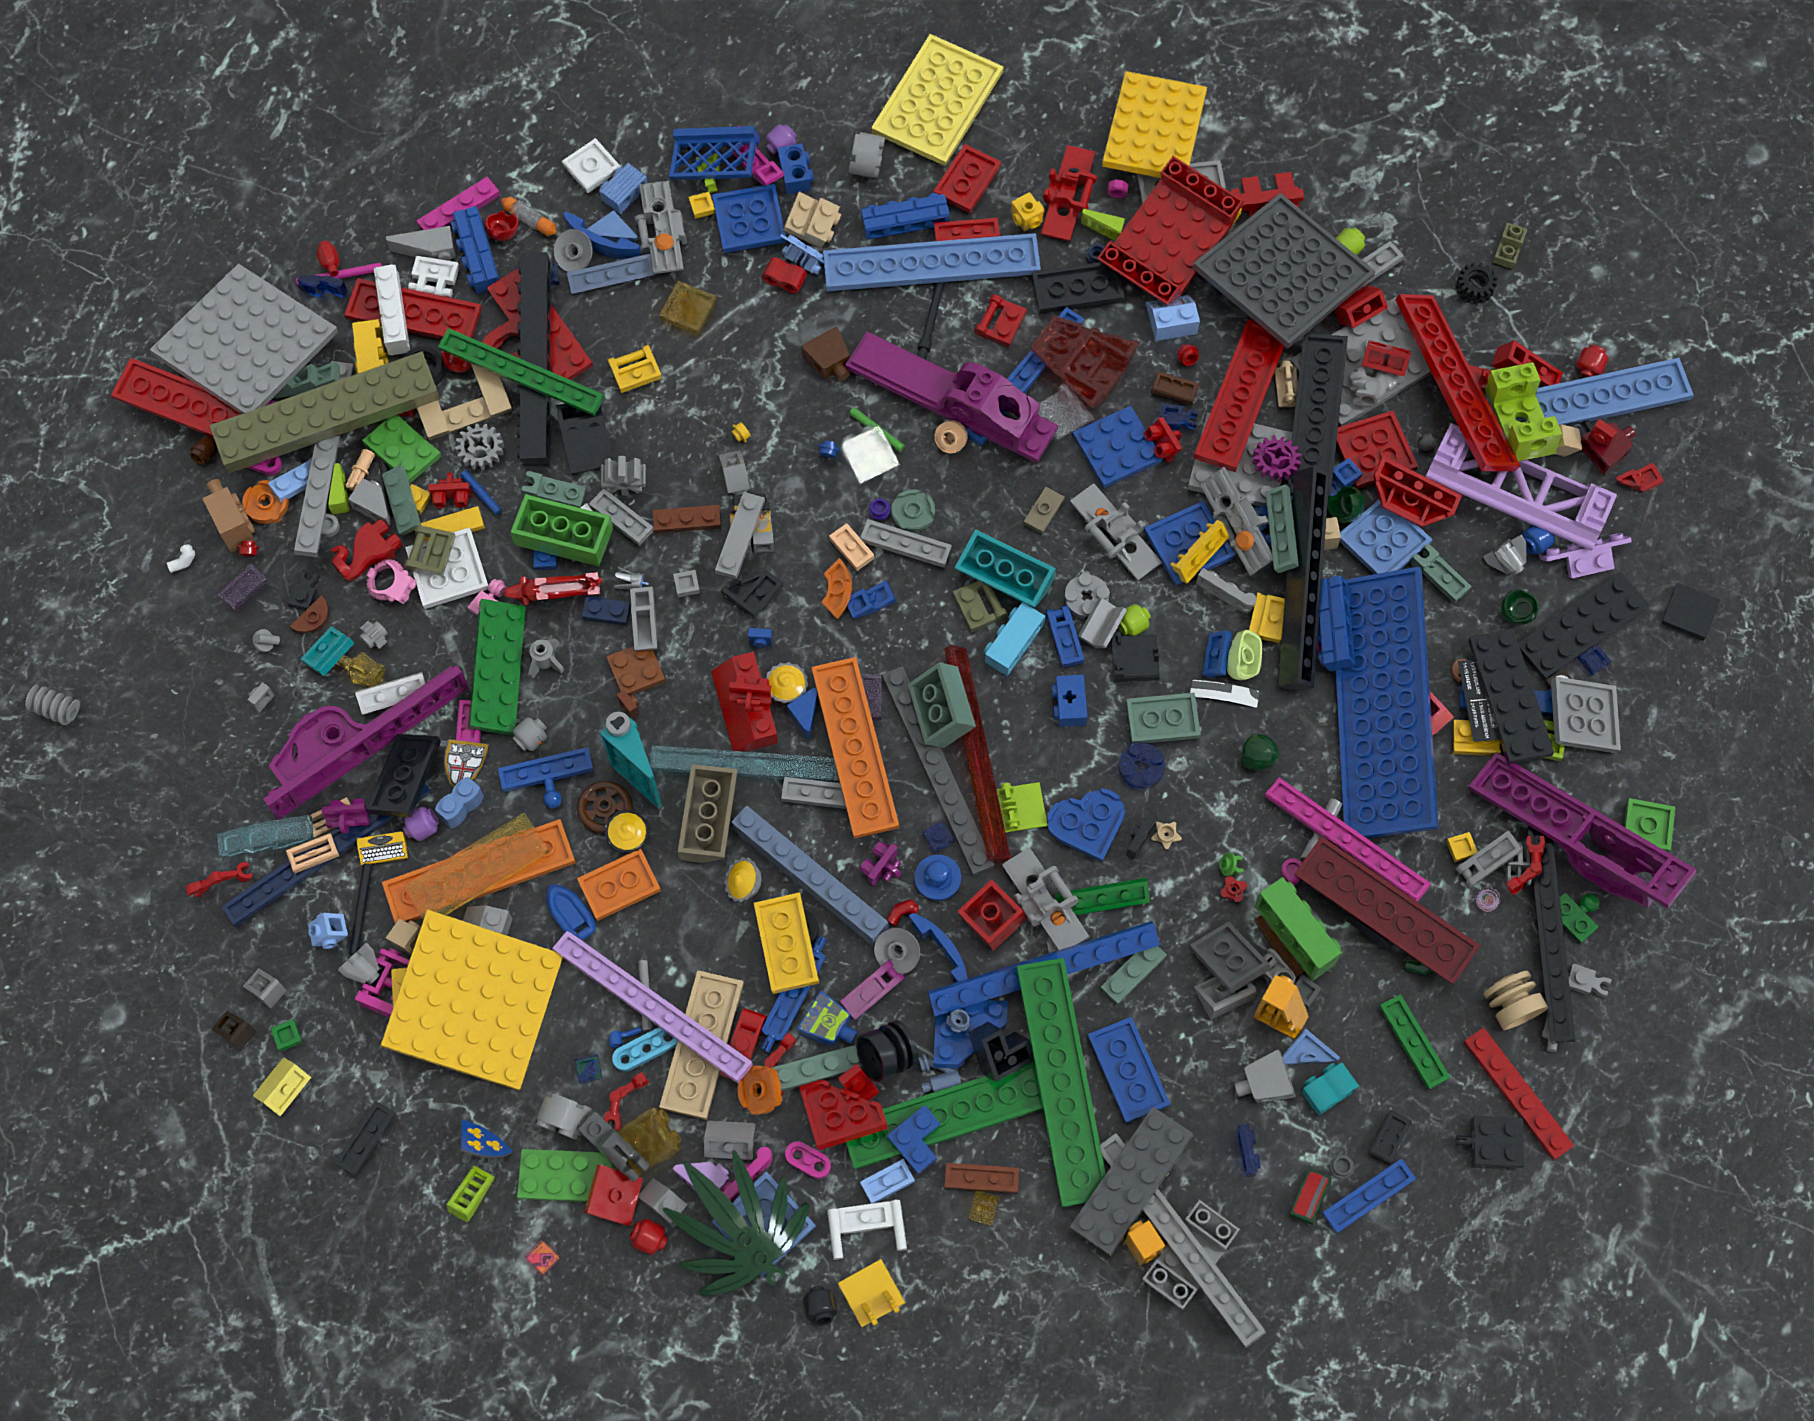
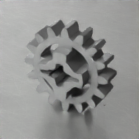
[455,423,504,470]

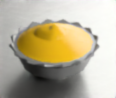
[766,662,809,703]
[724,857,762,902]

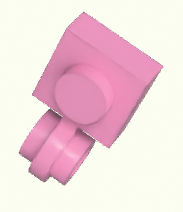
[468,579,507,616]

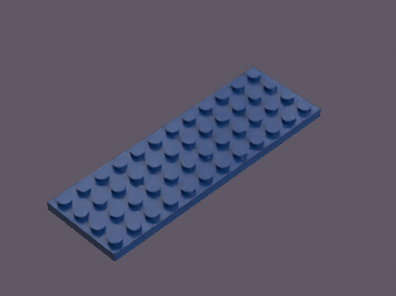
[1336,567,1439,838]

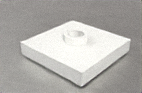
[562,138,621,193]

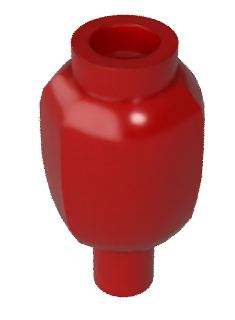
[316,241,340,277]

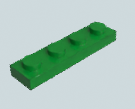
[1054,878,1150,915]
[1379,994,1451,1090]

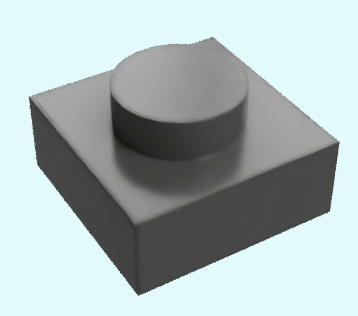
[1295,975,1322,1009]

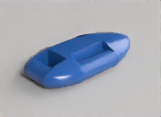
[546,884,596,941]

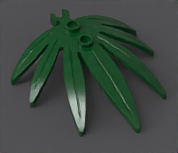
[663,1150,809,1296]

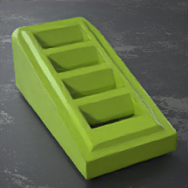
[1081,209,1125,241]
[328,463,350,514]
[447,1166,495,1223]

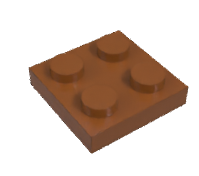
[606,646,666,695]

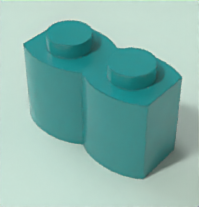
[1301,1063,1359,1116]

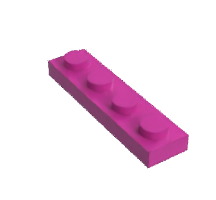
[417,177,500,230]

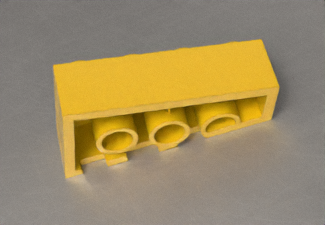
[352,320,388,374]

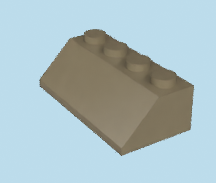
[678,764,738,863]

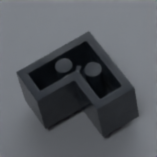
[968,1022,1034,1082]

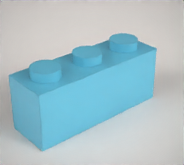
[984,602,1045,676]

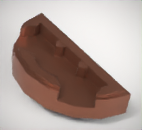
[289,595,329,634]

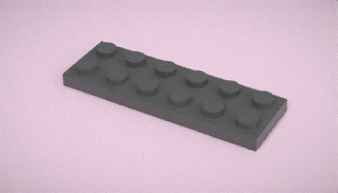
[1070,1107,1194,1256]

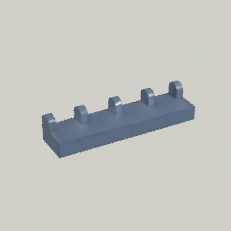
[567,254,655,294]

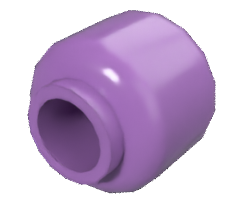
[766,124,797,155]
[403,807,439,841]

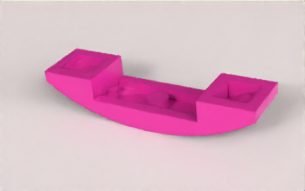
[728,125,784,186]

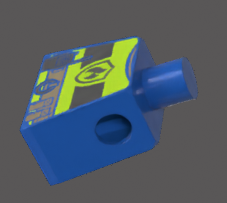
[797,991,858,1048]

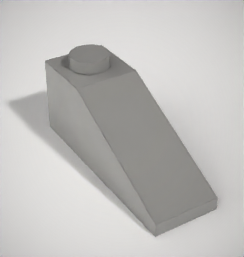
[386,226,456,261]

